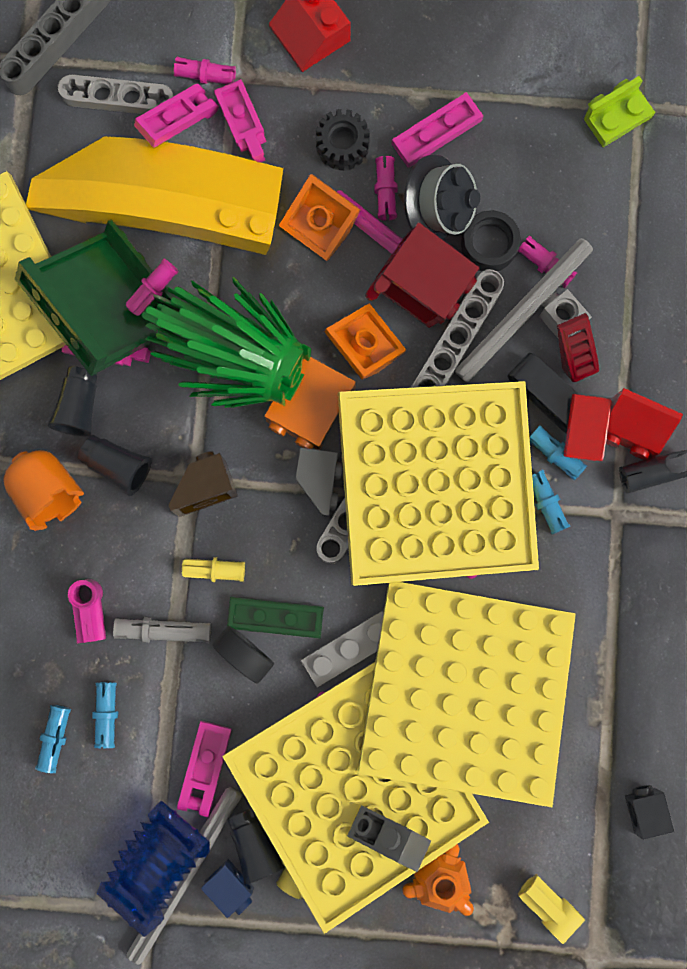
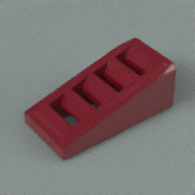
[557,313,599,382]

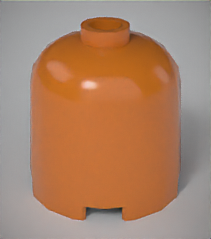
[3,450,84,531]

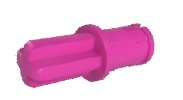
[126,258,179,316]

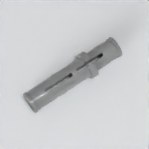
[113,617,211,643]

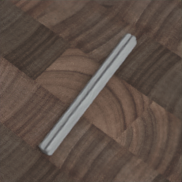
[455,238,593,382]
[126,787,242,965]

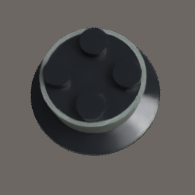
[398,154,480,240]

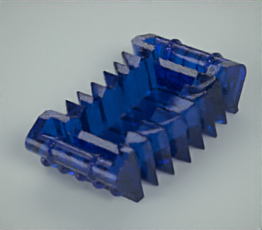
[97,801,211,937]

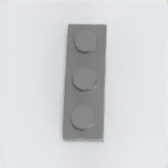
[301,611,383,688]

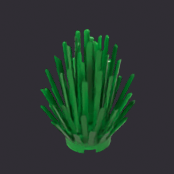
[142,277,311,408]

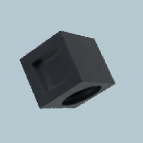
[625,785,674,840]

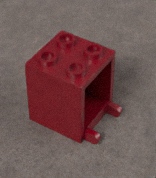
[365,222,479,328]

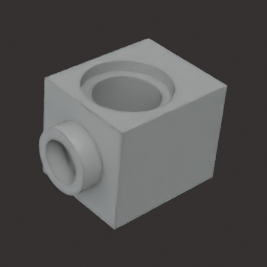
[539,289,592,339]

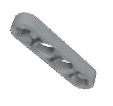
[58,75,174,114]

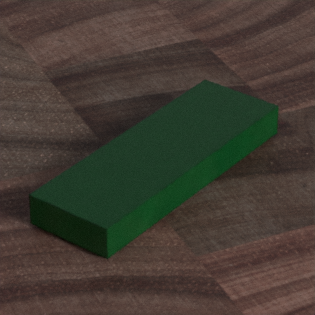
[226,597,324,639]

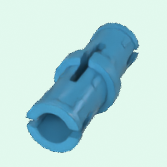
[529,425,587,481]
[532,470,570,534]
[92,682,118,748]
[35,705,71,773]

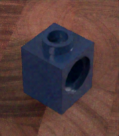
[201,859,254,918]

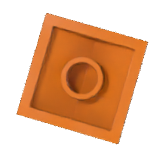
[279,174,361,261]
[324,303,406,380]

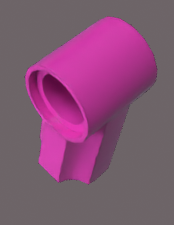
[68,579,106,643]

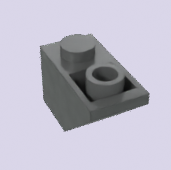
[296,448,343,518]
[347,805,431,872]

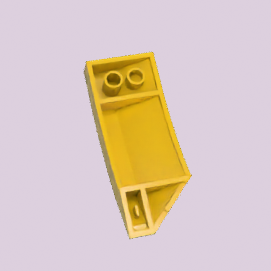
[26,136,283,255]

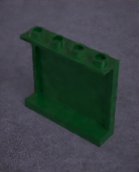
[15,220,179,376]

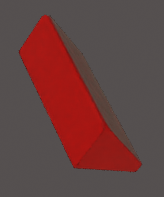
[564,394,612,461]

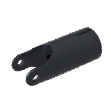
[619,450,687,494]

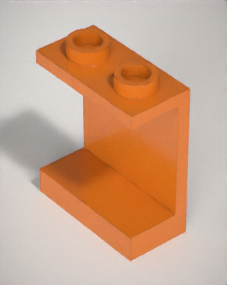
[264,357,356,450]

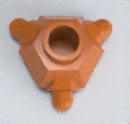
[402,844,474,916]

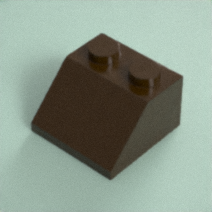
[169,451,238,517]

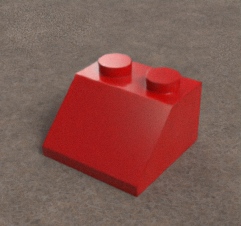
[269,0,351,72]
[606,388,683,460]

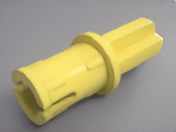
[182,557,245,582]

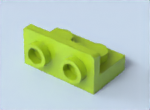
[584,76,655,147]

